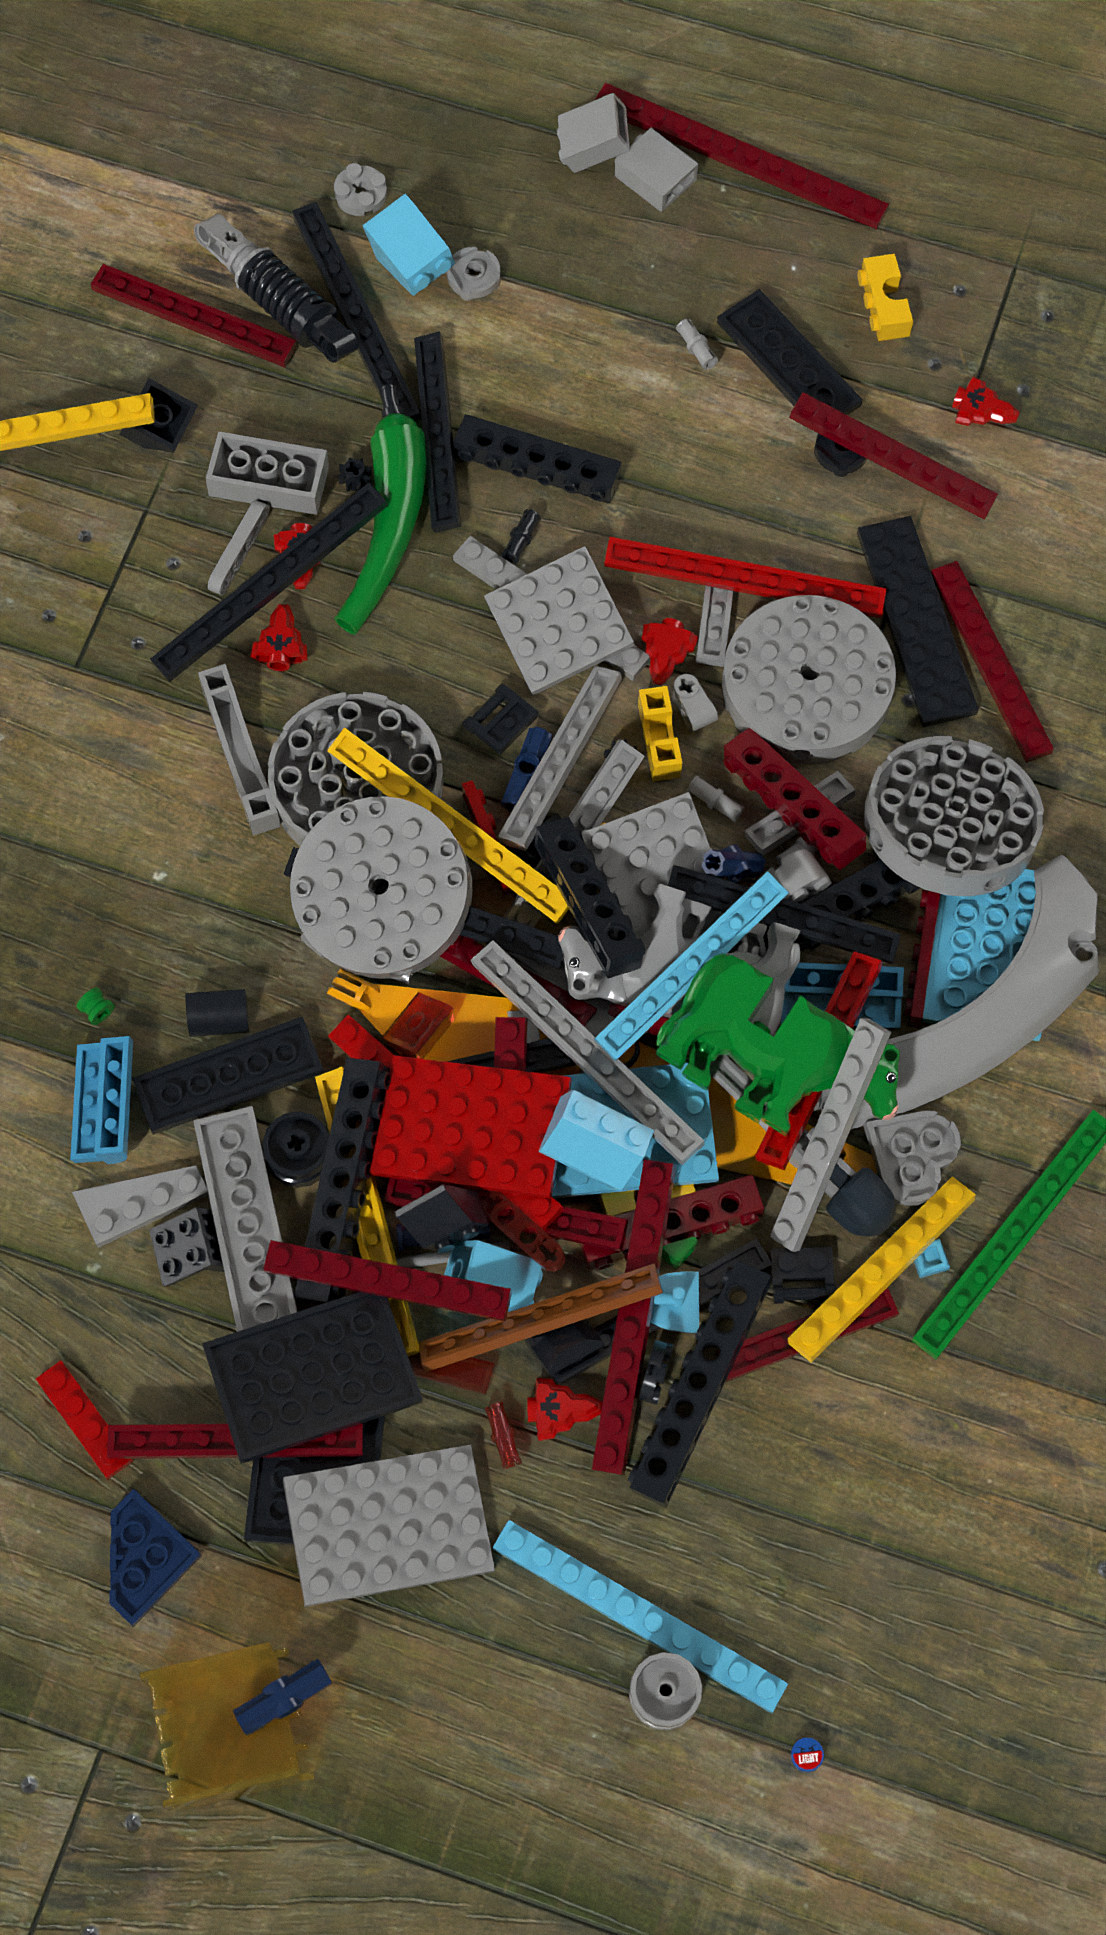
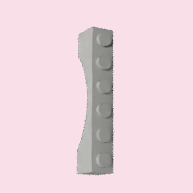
[198,664,281,836]

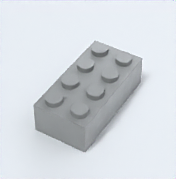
[206,431,329,515]

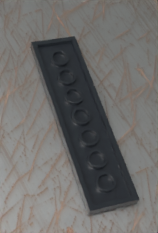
[857,516,979,727]

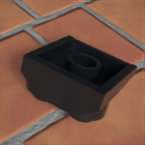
[524,1319,605,1376]

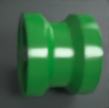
[76,987,115,1025]

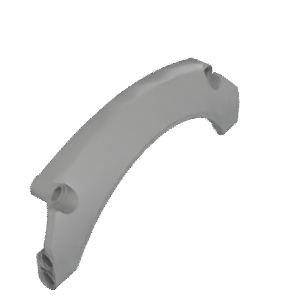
[773,854,1099,1130]

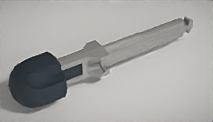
[710,1055,896,1237]

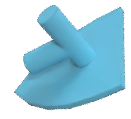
[650,1271,699,1333]

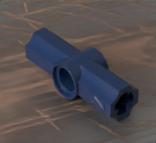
[501,727,553,812]
[701,844,766,883]
[233,1659,333,1736]

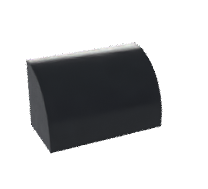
[185,989,249,1037]

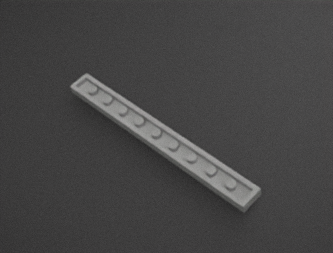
[471,940,704,1165]

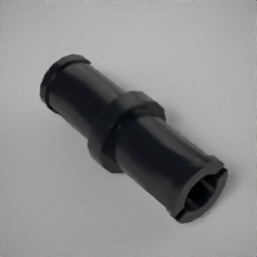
[502,509,541,563]

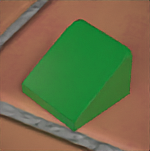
[661,1236,697,1269]

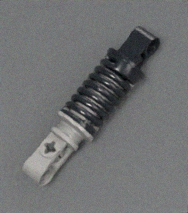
[194,214,358,363]

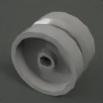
[629,1652,702,1731]

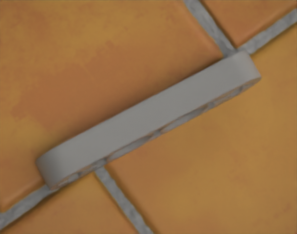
[208,500,270,595]

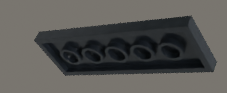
[717,289,863,415]
[132,1016,324,1135]

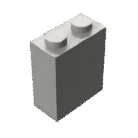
[557,93,630,173]
[615,128,698,212]

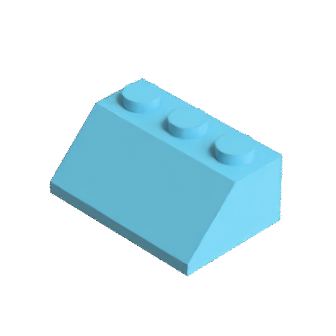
[538,1090,654,1192]

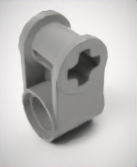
[672,674,718,732]

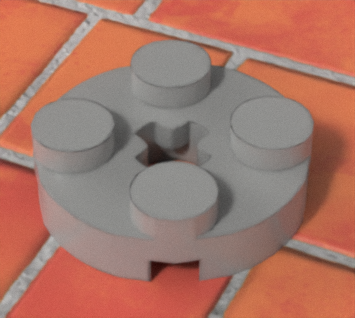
[334,163,387,216]
[447,247,500,301]

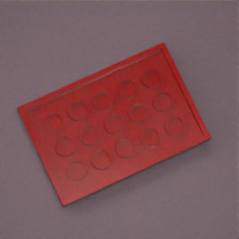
[370,1055,572,1199]

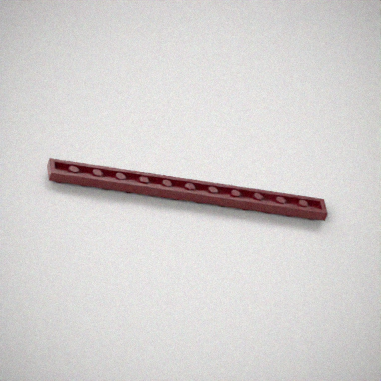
[594,82,889,230]

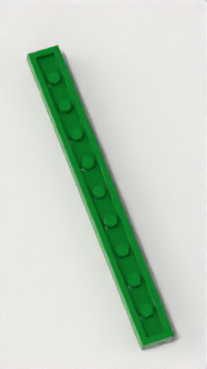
[911,1109,1106,1360]

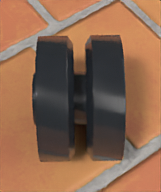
[263,1111,329,1188]

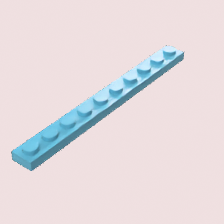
[493,1520,788,1714]

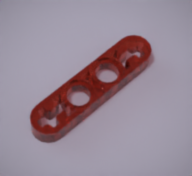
[471,1188,566,1272]

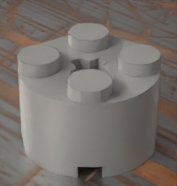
[768,849,832,903]

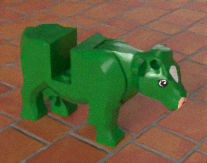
[656,953,900,1136]

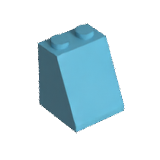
[363,194,455,296]
[444,1240,543,1312]

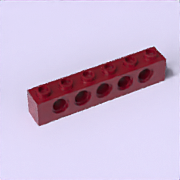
[723,728,866,870]
[580,1175,764,1270]

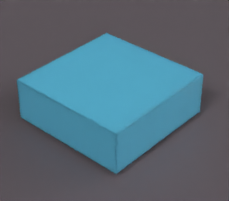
[914,1239,950,1278]

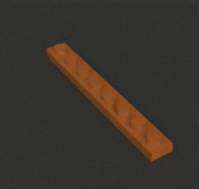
[419,1264,663,1372]

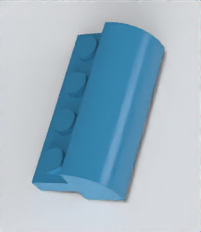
[780,963,904,1029]
[70,1036,133,1164]

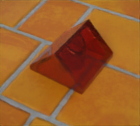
[381,992,455,1059]

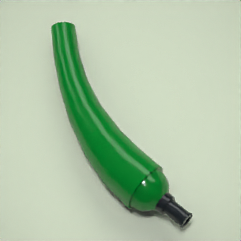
[334,385,427,635]

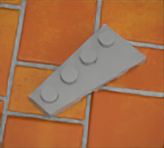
[72,1166,209,1248]

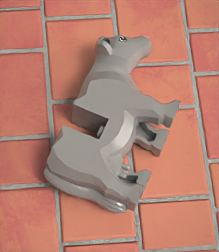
[558,884,800,1036]

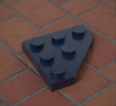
[109,1489,202,1627]

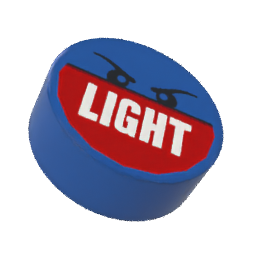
[790,1738,824,1772]

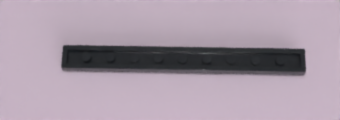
[292,202,421,421]
[150,483,388,683]
[283,847,564,969]

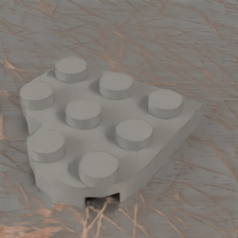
[864,1111,961,1205]

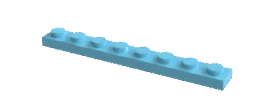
[594,871,789,1061]

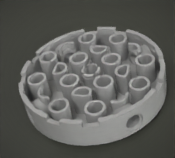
[722,595,896,764]
[268,692,443,846]
[863,736,1044,896]
[290,796,473,979]

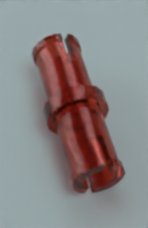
[484,1402,522,1469]

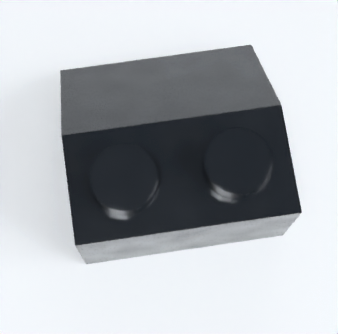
[119,378,198,453]
[395,1184,489,1253]

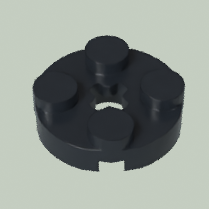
[814,433,867,477]
[639,1340,674,1405]

